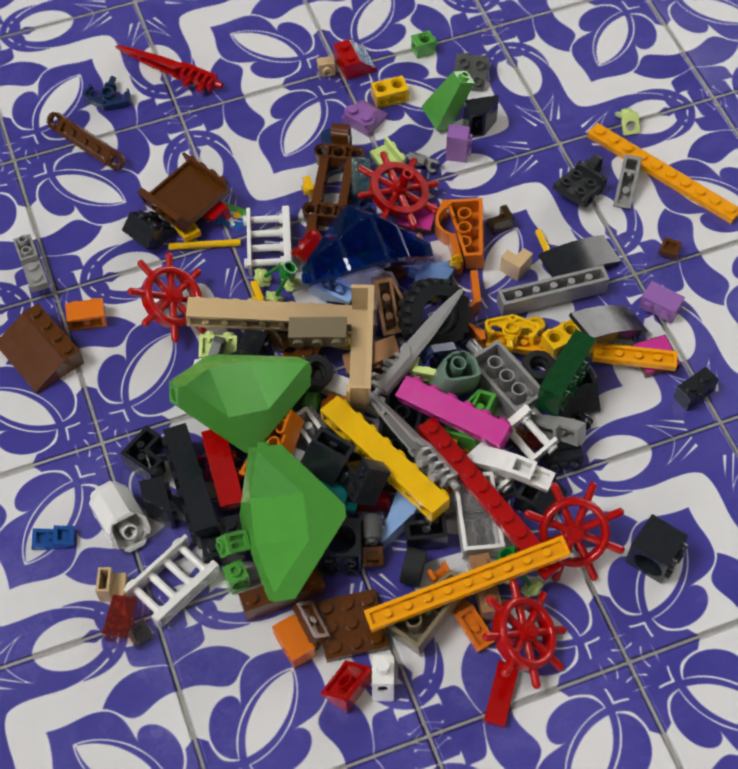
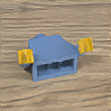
[407,254,463,305]

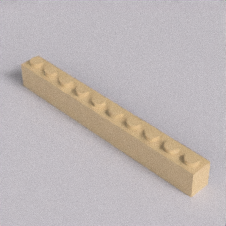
[186,296,377,336]

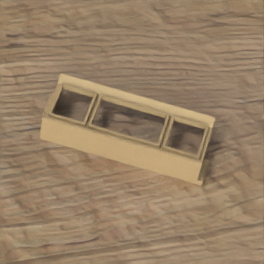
[346,284,375,410]

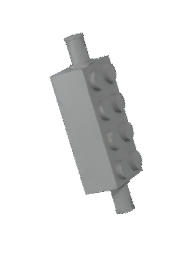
[466,339,543,418]

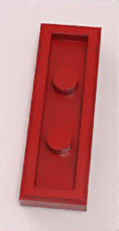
[483,660,518,728]

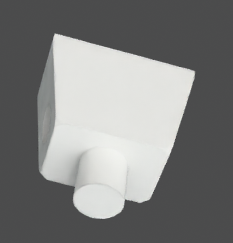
[372,655,394,701]

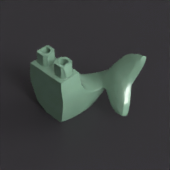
[422,350,481,424]

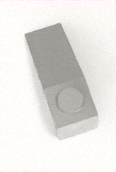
[613,154,642,209]

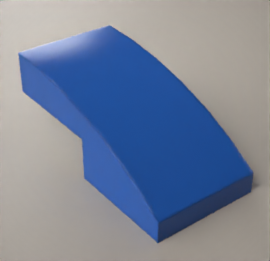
[31,525,74,550]

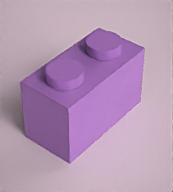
[446,124,473,163]
[639,281,685,323]

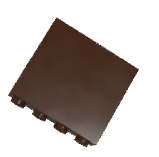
[137,152,231,232]

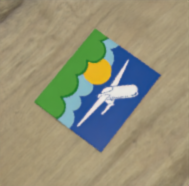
[213,202,252,231]

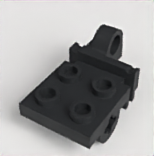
[552,154,608,208]

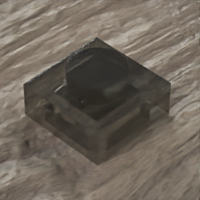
[125,619,154,649]

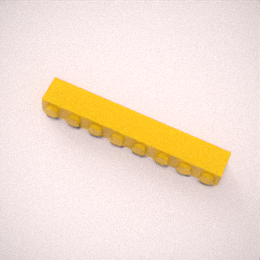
[320,395,450,522]

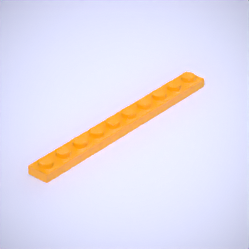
[587,123,738,224]
[485,331,678,371]
[364,536,571,632]

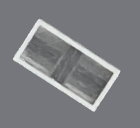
[452,471,505,560]

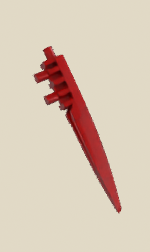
[115,45,224,93]

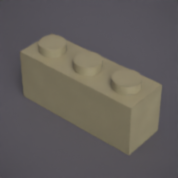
[288,317,348,348]

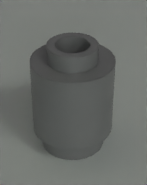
[361,514,382,546]

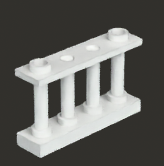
[243,206,292,276]
[467,404,559,494]
[123,534,221,629]

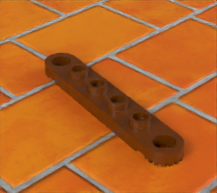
[46,112,126,170]

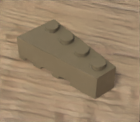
[385,570,463,656]

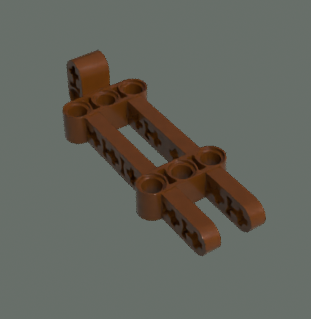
[302,123,365,254]

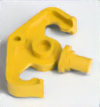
[485,314,540,351]

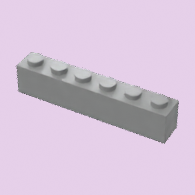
[497,265,610,316]

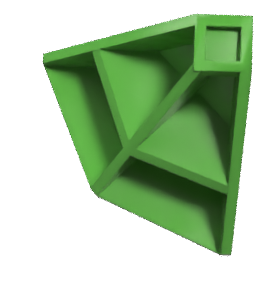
[169,354,312,453]
[240,441,346,602]

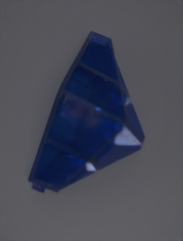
[301,204,434,289]

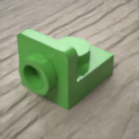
[216,529,252,558]

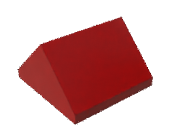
[320,660,372,713]

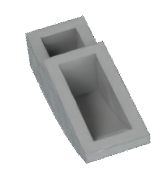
[523,415,586,447]

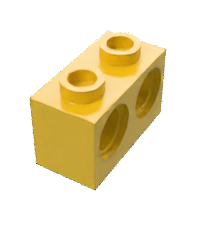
[371,75,409,109]
[541,319,582,360]

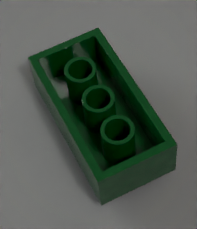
[536,329,597,416]

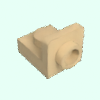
[316,56,336,77]

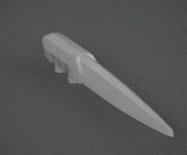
[371,289,464,397]
[369,390,461,492]

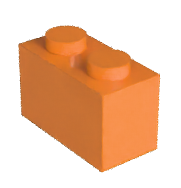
[65,298,107,332]
[272,614,317,668]

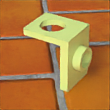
[615,108,640,136]

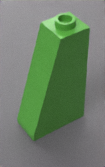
[422,71,475,130]

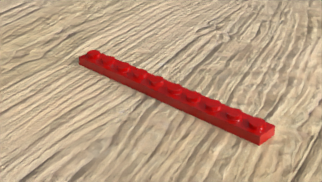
[417,416,562,581]

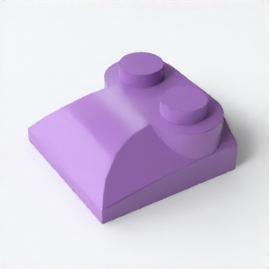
[341,99,388,137]

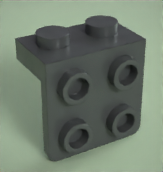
[454,53,490,91]

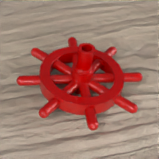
[357,151,439,229]
[127,252,206,343]
[524,482,625,582]
[482,579,566,689]

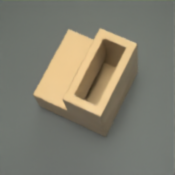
[499,248,533,281]
[95,567,128,602]

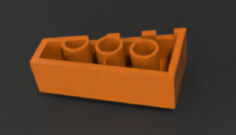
[447,198,484,269]
[239,409,304,478]

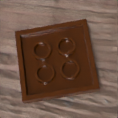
[314,589,389,663]

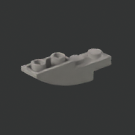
[13,234,49,293]

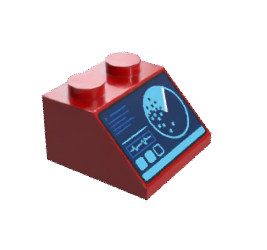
[333,39,377,80]

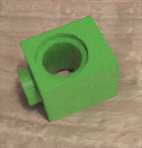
[411,30,437,58]
[222,559,251,595]

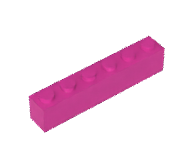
[395,375,513,450]

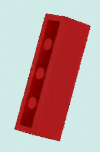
[201,430,243,512]

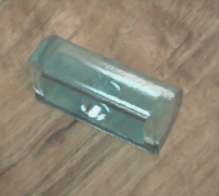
[351,157,370,195]

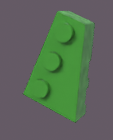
[442,389,499,451]

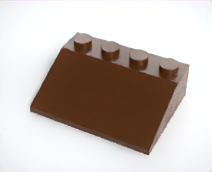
[0,303,84,394]

